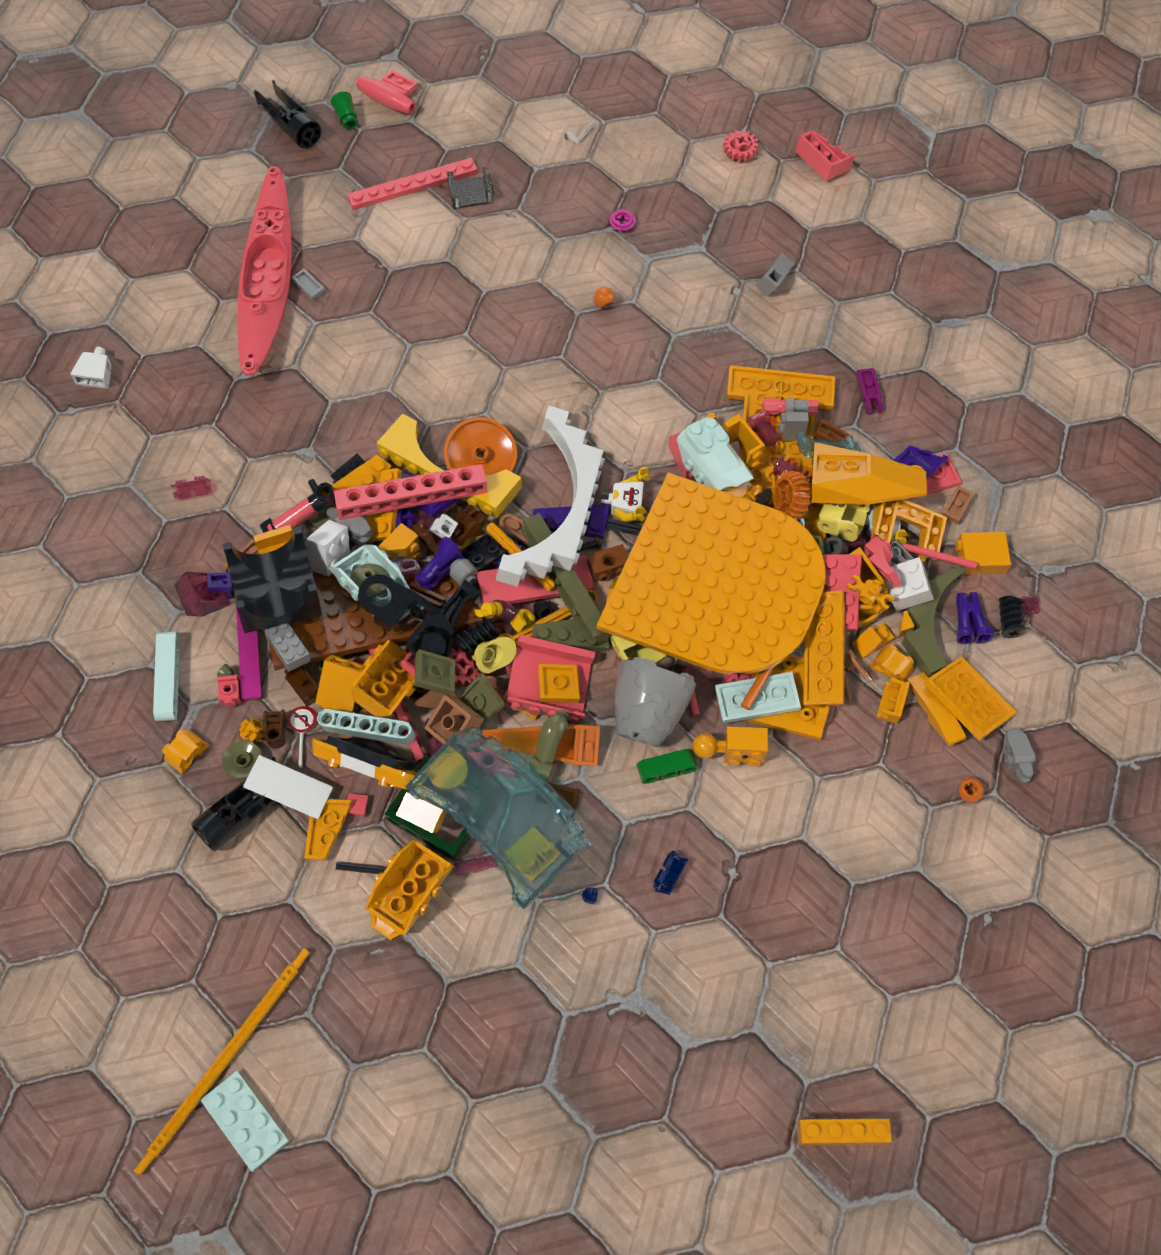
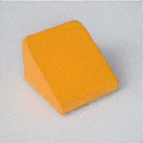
[898,610,914,638]

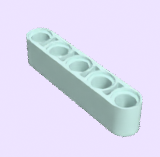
[153,631,180,722]
[317,709,416,745]

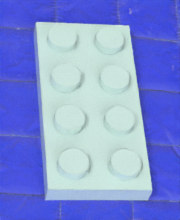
[715,672,801,724]
[200,1071,290,1172]

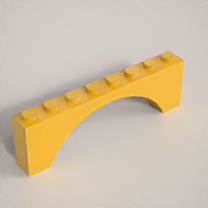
[377,414,522,518]

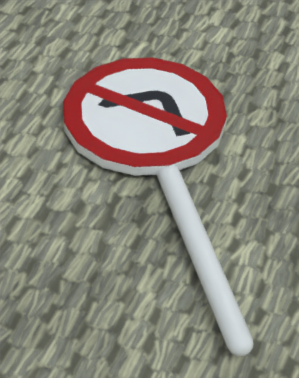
[287,706,317,768]

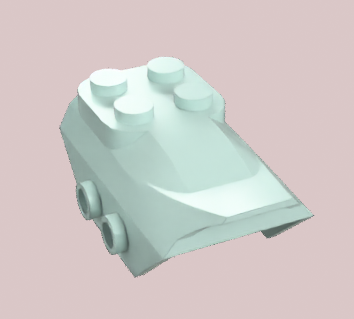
[676,418,754,491]
[328,544,410,623]

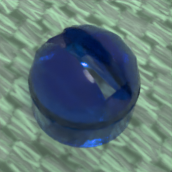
[582,887,598,905]

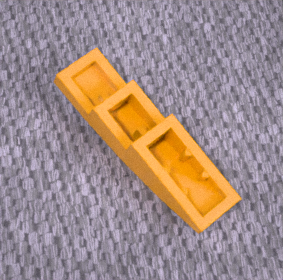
[907,672,966,746]

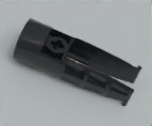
[254,80,321,148]
[191,757,276,852]

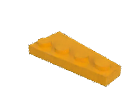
[327,455,391,509]
[366,468,402,543]

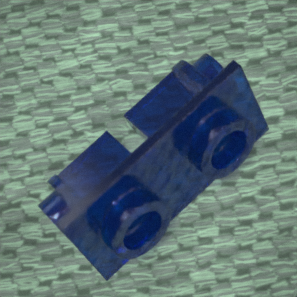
[653,850,688,895]

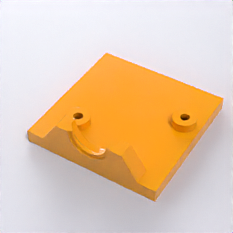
[744,660,829,741]

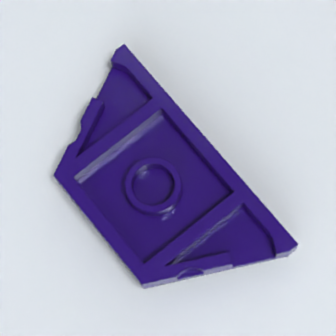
[893,446,949,480]

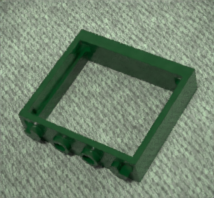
[384,755,494,861]

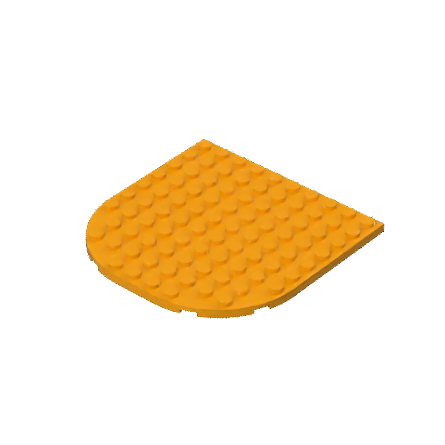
[596,473,825,674]

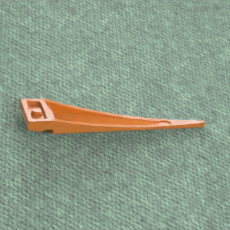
[468,724,600,766]

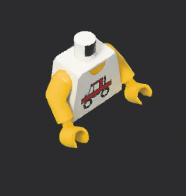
[601,467,651,522]

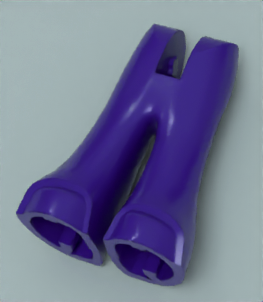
[416,536,465,590]
[956,592,994,644]

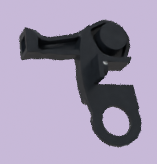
[358,574,481,658]

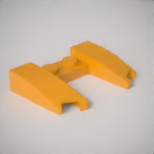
[872,499,947,562]

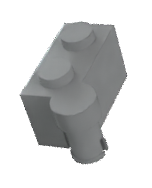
[778,398,809,441]

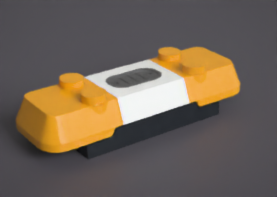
[312,736,427,790]

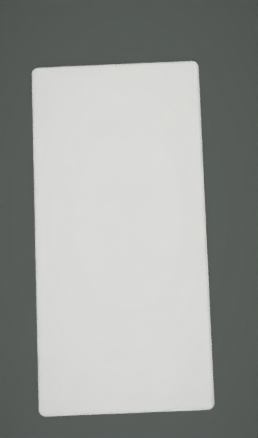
[243,755,333,819]

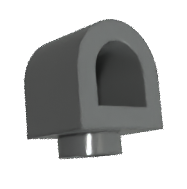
[823,537,848,555]

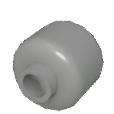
[450,559,478,586]

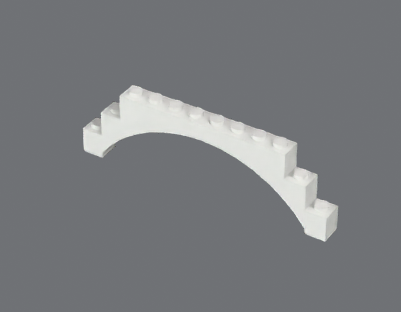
[495,406,605,587]

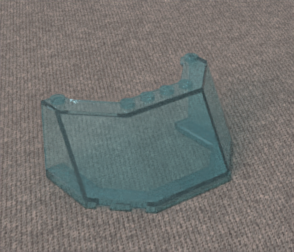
[405,727,592,909]

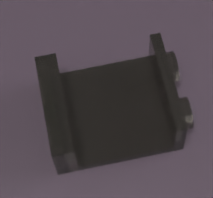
[447,167,495,209]

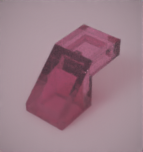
[395,557,421,578]

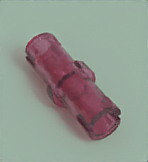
[453,854,497,876]

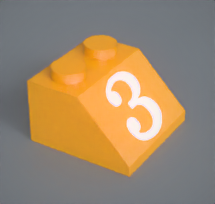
[378,523,422,567]

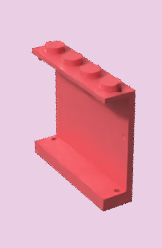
[505,635,595,723]

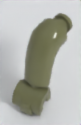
[526,710,569,783]

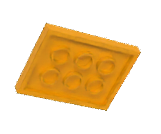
[924,656,1017,741]

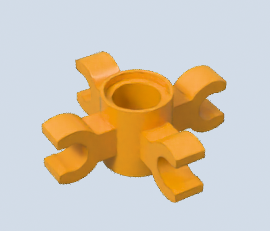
[846,575,894,610]

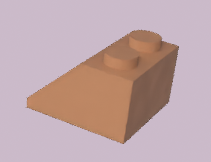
[424,695,484,750]

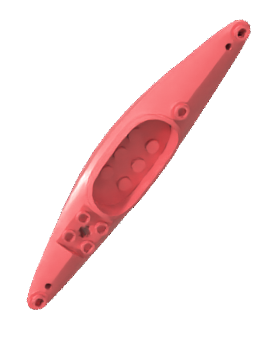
[237,166,292,375]

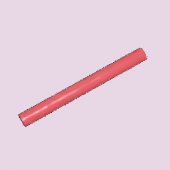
[902,543,978,570]

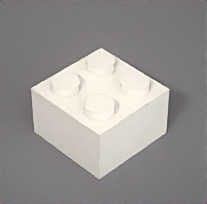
[306,520,351,576]
[885,557,934,611]

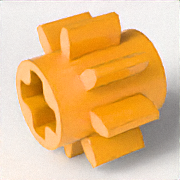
[239,718,264,742]

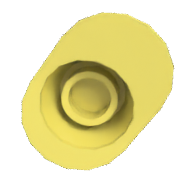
[472,637,516,673]

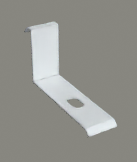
[564,121,594,144]

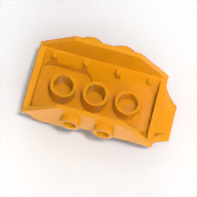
[351,640,415,717]
[365,839,454,940]

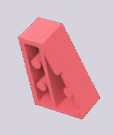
[795,130,855,181]

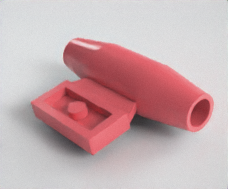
[356,70,418,115]

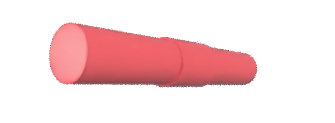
[682,668,700,717]

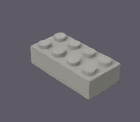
[265,623,311,672]

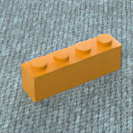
[796,1119,892,1146]

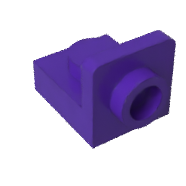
[206,572,234,598]

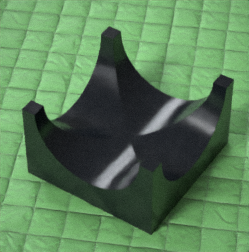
[223,526,322,634]

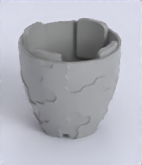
[614,657,697,747]

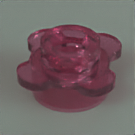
[1021,596,1041,615]

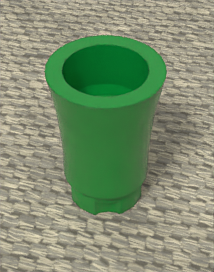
[330,91,358,130]

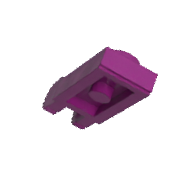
[856,368,883,414]

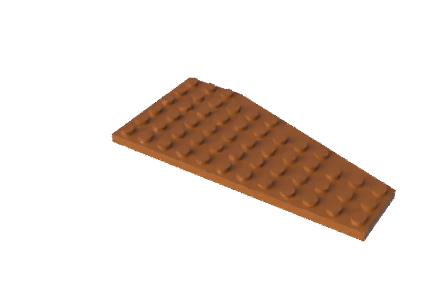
[266,567,504,671]

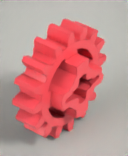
[723,130,759,162]
[448,648,480,689]

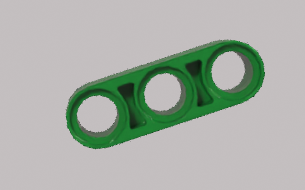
[636,749,697,784]

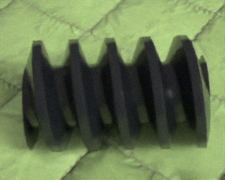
[998,596,1026,639]
[456,617,500,656]

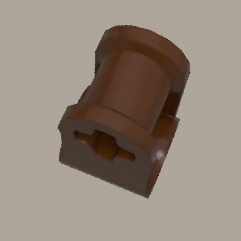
[263,709,286,749]

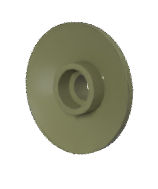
[350,564,388,597]
[222,741,262,779]

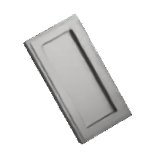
[291,268,326,301]

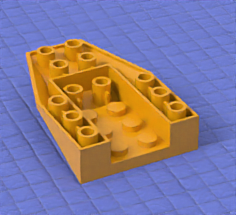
[811,442,927,505]

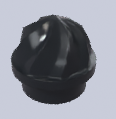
[533,599,552,619]

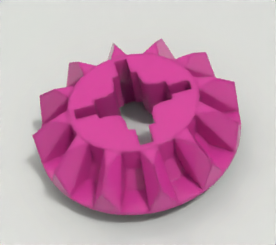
[609,209,636,233]

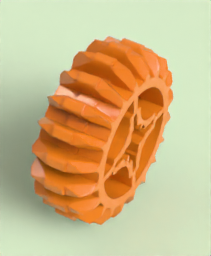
[772,471,811,520]

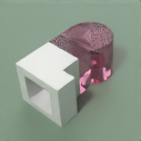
[423,514,458,539]

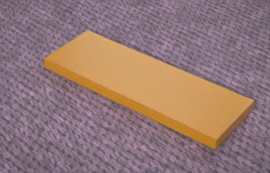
[803,591,845,706]

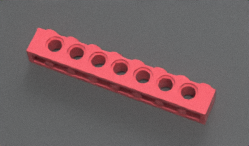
[334,464,488,520]

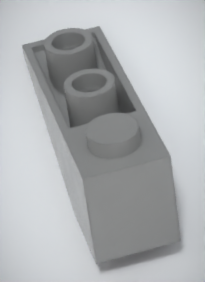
[755,252,795,296]

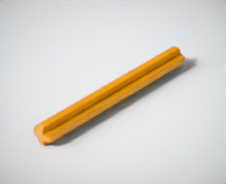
[486,522,556,591]

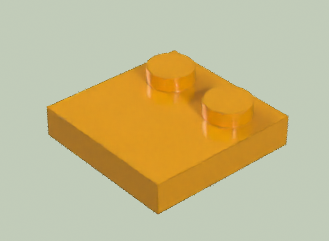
[537,664,580,703]

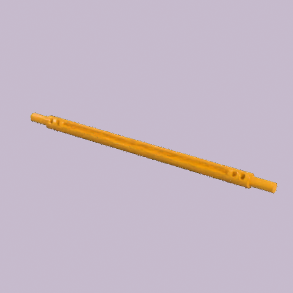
[133,948,310,1176]

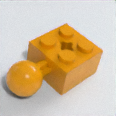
[692,726,768,767]

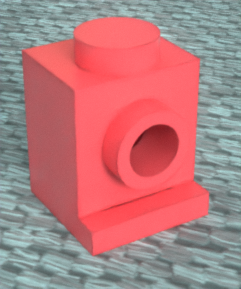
[217,675,241,707]

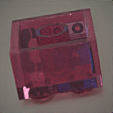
[174,572,230,617]

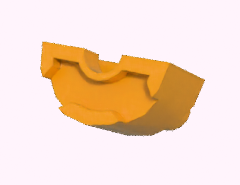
[869,644,914,682]
[162,728,209,775]

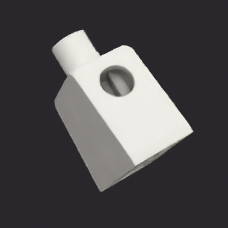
[70,347,112,389]

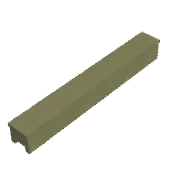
[521,513,610,646]

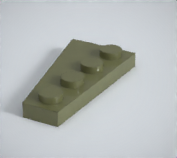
[532,619,609,651]

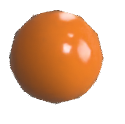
[594,287,615,308]
[958,778,984,803]

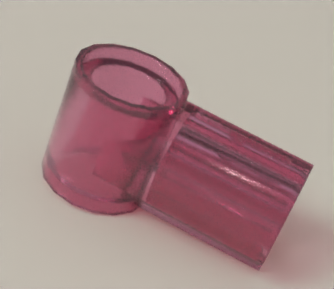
[747,410,780,447]

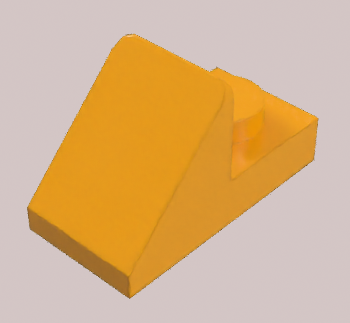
[851,623,895,659]

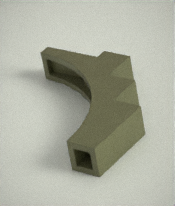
[901,566,967,678]

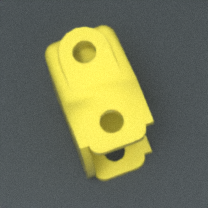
[817,503,871,542]
[610,635,669,663]

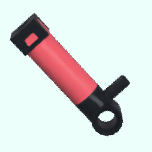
[260,479,337,533]

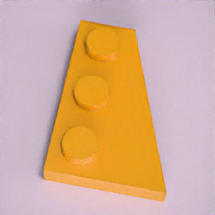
[304,799,353,861]

